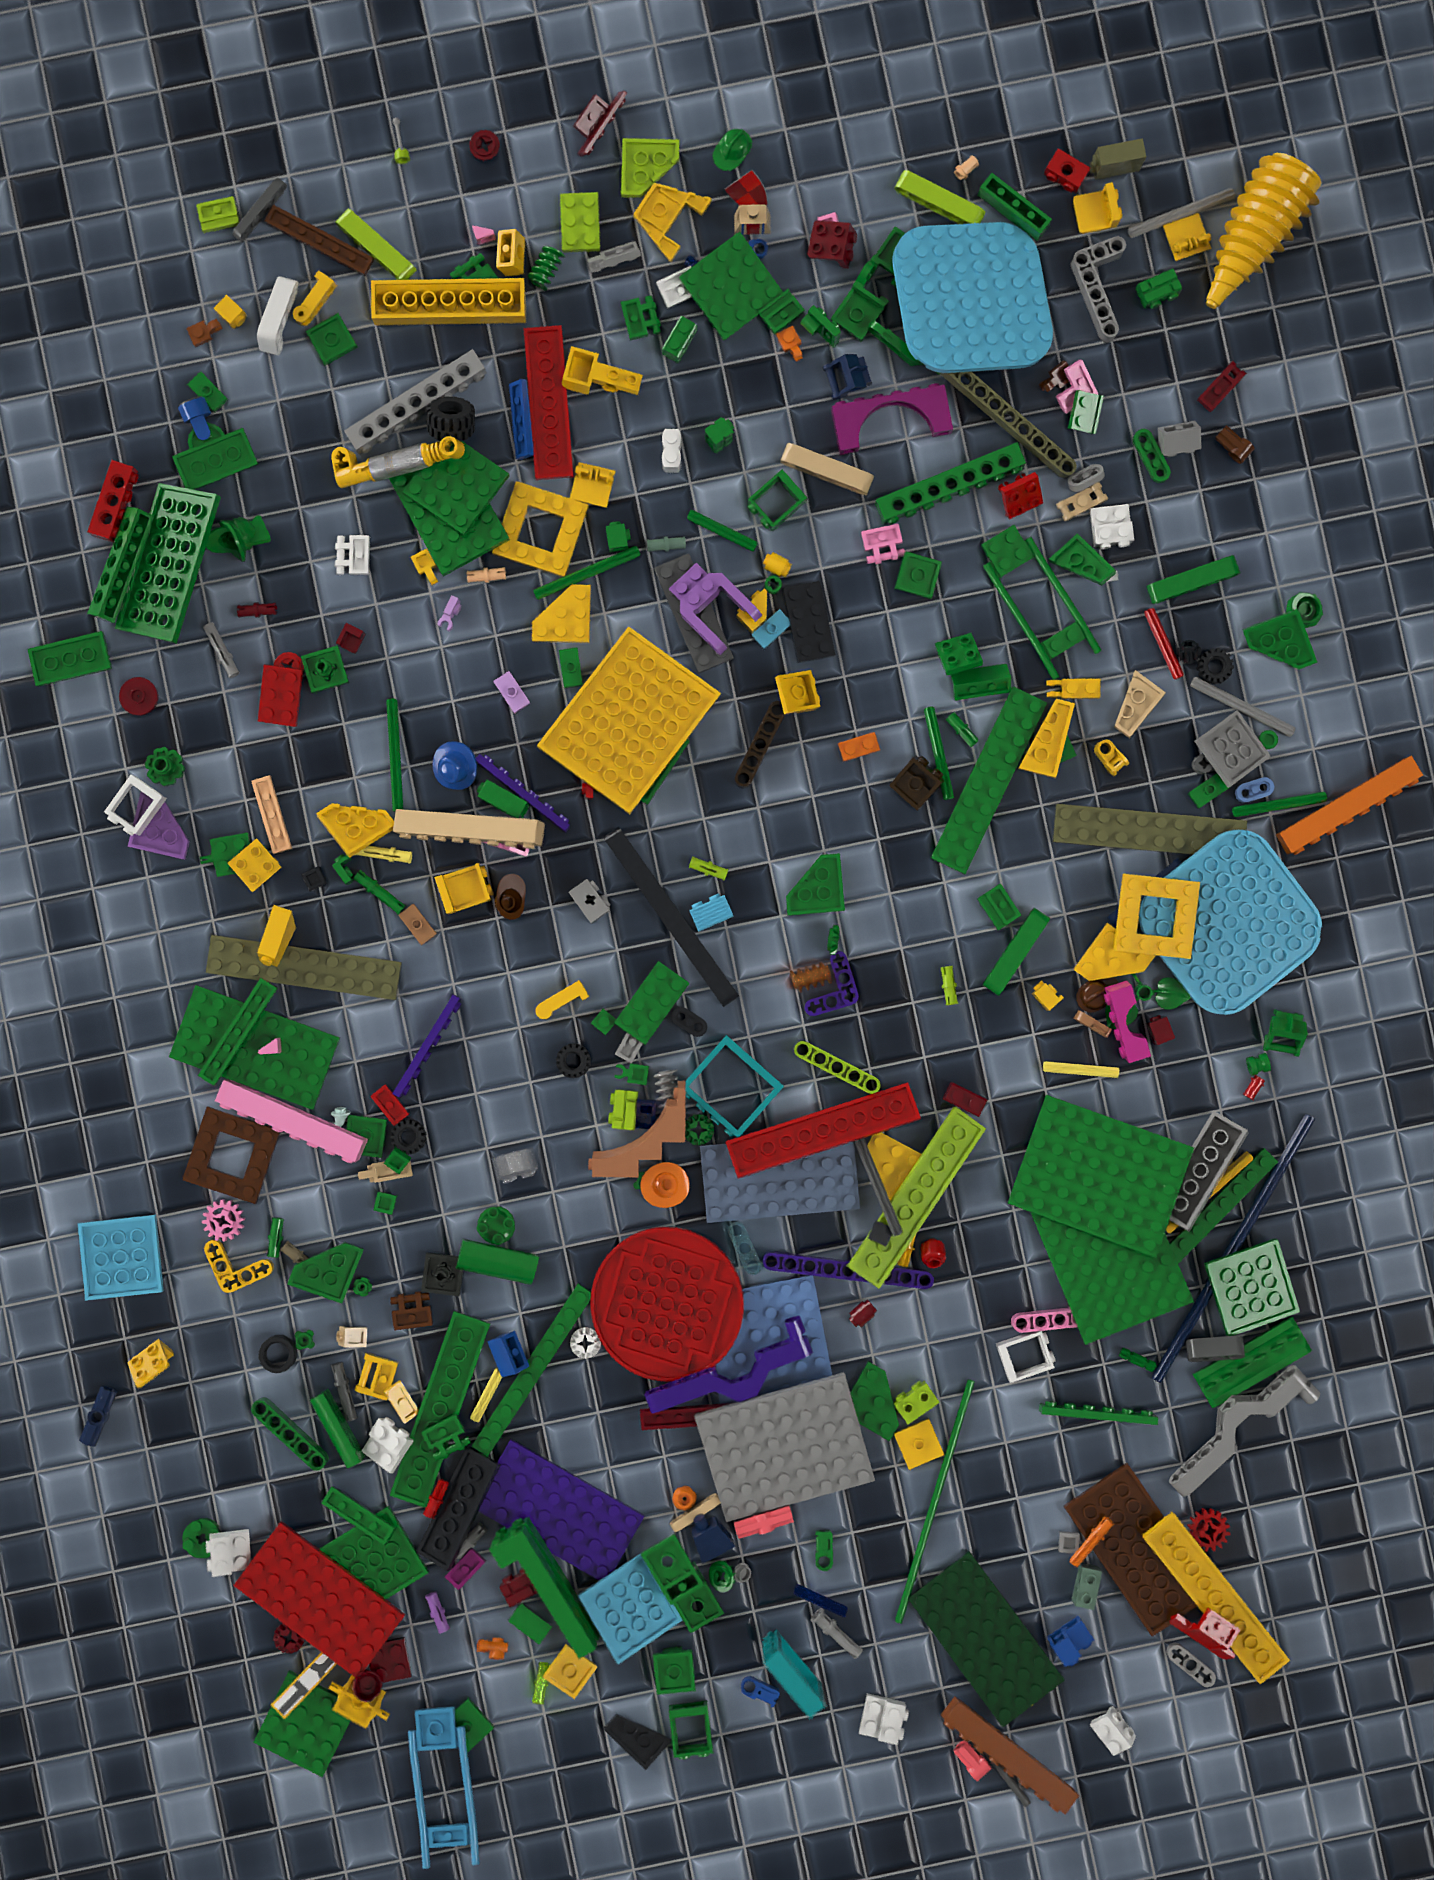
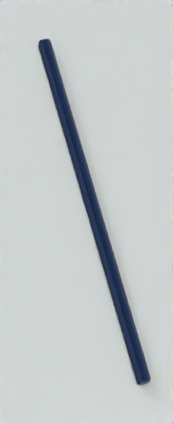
[1152,1114,1315,1383]

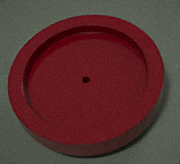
[119,677,159,716]

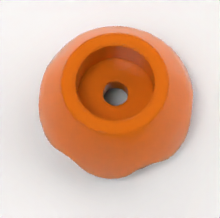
[672,1486,697,1511]

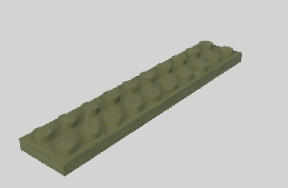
[1053,804,1247,855]
[206,935,402,1000]

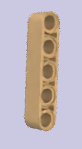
[780,443,874,495]

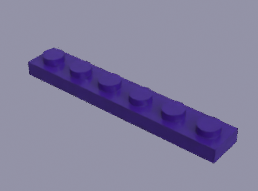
[476,754,570,833]
[392,994,462,1097]

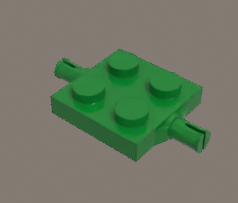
[200,832,266,877]

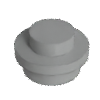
[733,1563,751,1583]

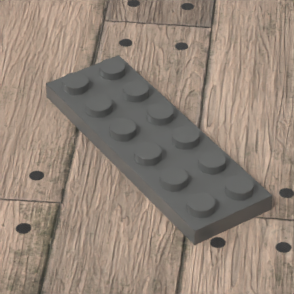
[654,553,734,673]

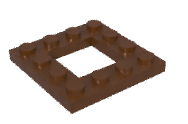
[182,1107,280,1204]

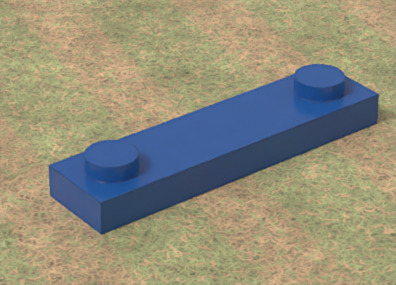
[509,379,534,460]

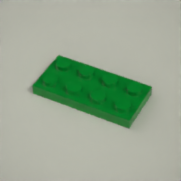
[27,631,112,687]
[614,961,689,1046]

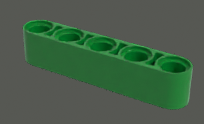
[1146,555,1241,604]
[982,907,1050,996]
[251,1397,329,1471]

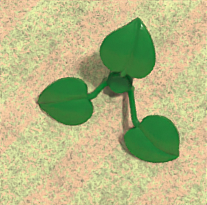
[1105,973,1191,1029]

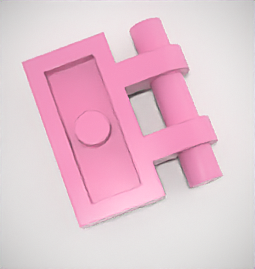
[861,523,905,564]

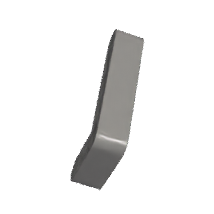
[1071,236,1126,343]

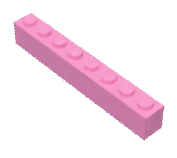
[215,1079,368,1163]

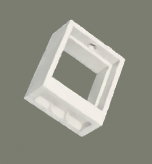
[104,774,167,836]
[995,1331,1056,1383]

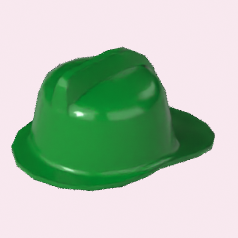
[713,129,752,171]

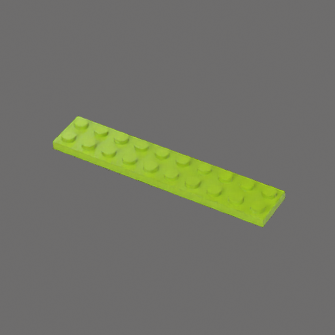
[847,1107,986,1289]

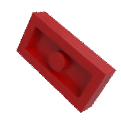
[370,1084,410,1126]

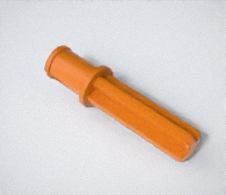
[1070,1516,1114,1567]

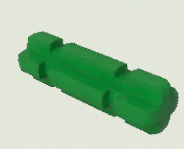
[1119,1347,1156,1372]

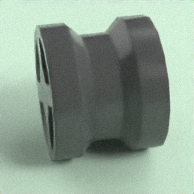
[1192,754,1213,774]

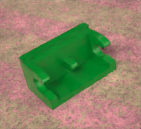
[508,1603,552,1645]

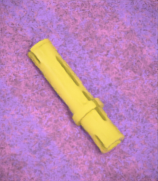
[355,846,413,864]

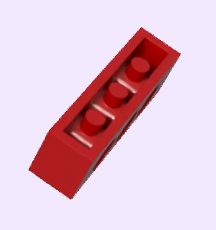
[87,460,139,543]

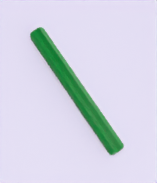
[924,707,954,800]
[1232,792,1327,817]

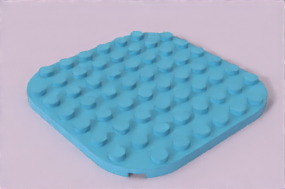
[892,222,1053,373]
[1139,830,1322,1015]

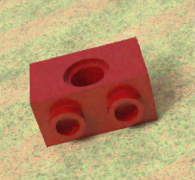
[1044,148,1090,194]

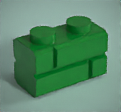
[1135,268,1182,309]
[662,316,697,364]
[705,417,734,454]

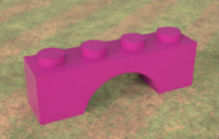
[1104,981,1151,1063]

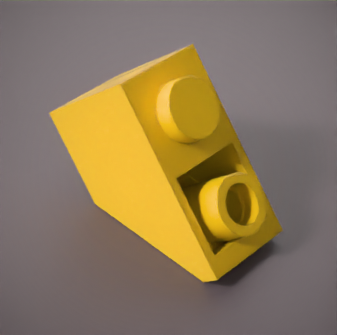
[737,588,767,633]

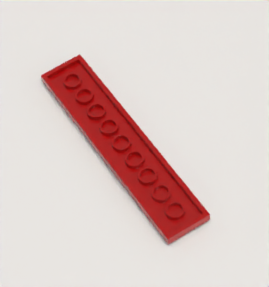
[725,1082,921,1179]

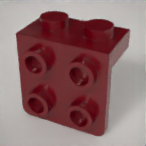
[807,220,857,268]

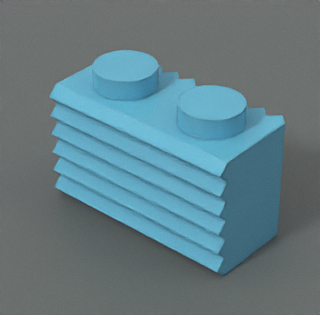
[689,893,734,932]

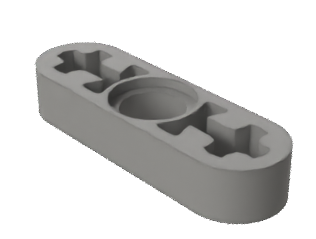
[1166,1642,1216,1687]

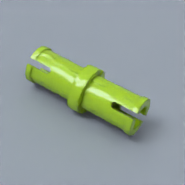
[688,856,729,881]
[941,966,958,1006]

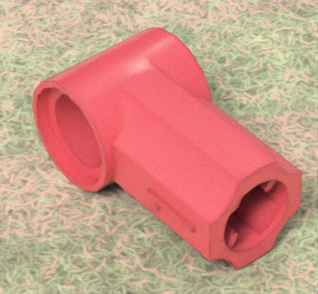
[953,1740,992,1782]

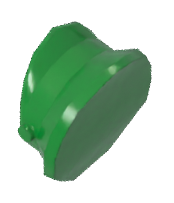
[1286,592,1323,628]

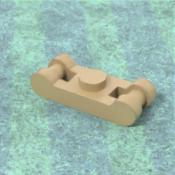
[1056,482,1108,522]

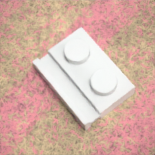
[656,266,692,309]

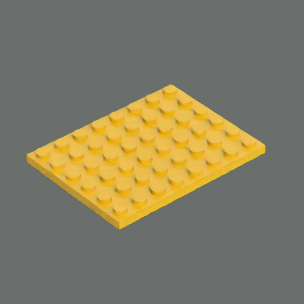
[537,626,721,815]

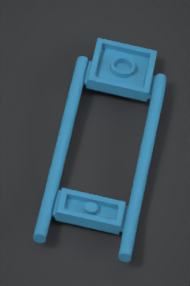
[408,1706,480,1869]

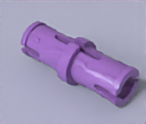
[425,1591,450,1633]

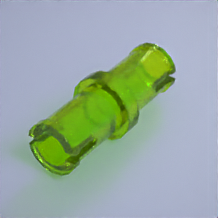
[532,1662,551,1704]

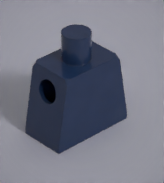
[691,1514,735,1564]

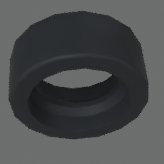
[258,1335,297,1373]

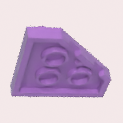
[128,791,190,860]

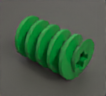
[528,246,565,291]

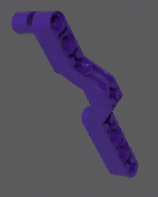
[644,1316,813,1413]

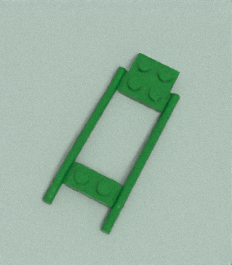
[981,525,1102,680]

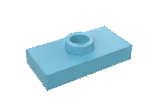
[751,609,790,649]

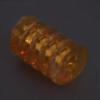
[790,962,832,993]

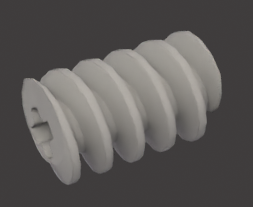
[654,1070,678,1109]

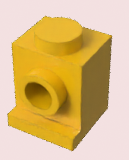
[1032,980,1064,1011]

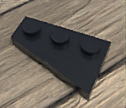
[603,1713,672,1770]

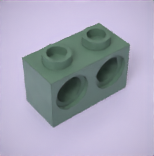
[1072,1563,1102,1610]

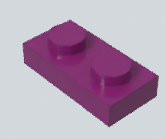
[445,1548,486,1591]

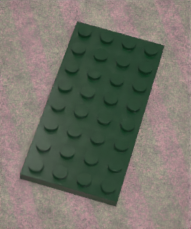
[908,1551,1065,1727]

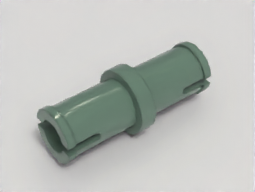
[647,536,686,552]

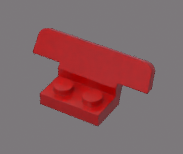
[1169,1607,1240,1660]

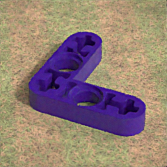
[804,951,858,1016]

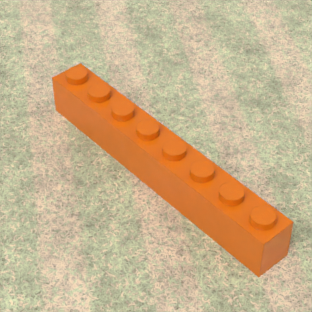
[1276,755,1423,855]

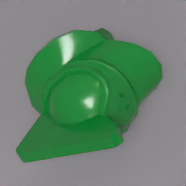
[206,515,271,562]

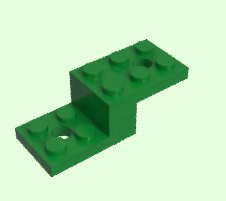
[641,1533,724,1633]

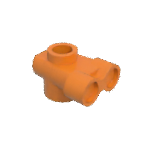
[477,1638,508,1660]

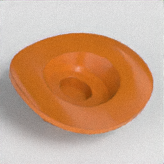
[640,1162,690,1208]

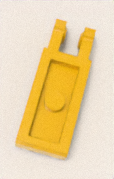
[1047,679,1100,699]

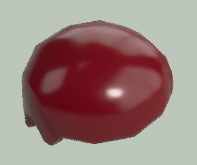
[352,1670,382,1702]

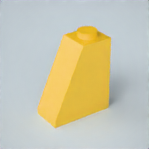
[257,905,296,967]

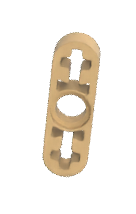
[669,1493,721,1532]

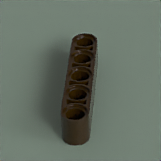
[735,701,785,789]

